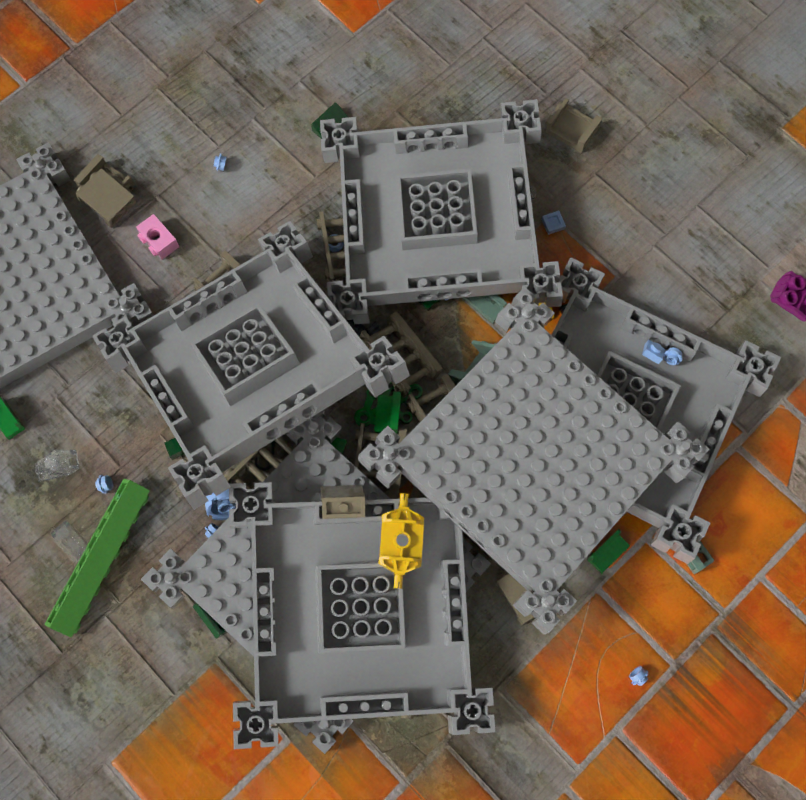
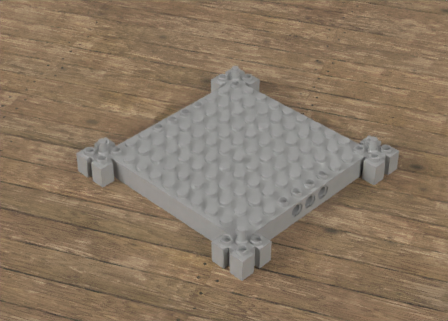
[320,99,563,324]
[0,142,154,389]
[92,221,410,510]
[552,258,781,564]
[358,287,709,635]
[141,410,491,754]
[229,482,495,749]

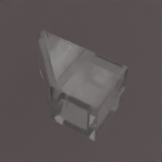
[35,450,79,482]

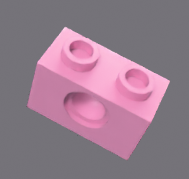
[136,214,179,260]

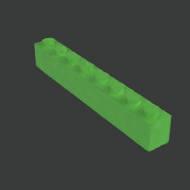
[44,479,150,638]

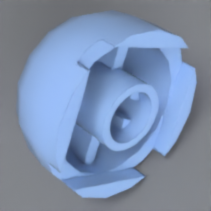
[205,483,236,520]

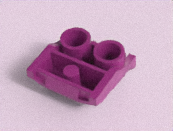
[770,271,806,322]

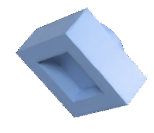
[541,211,566,235]
[642,340,665,364]

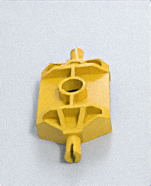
[378,493,424,589]

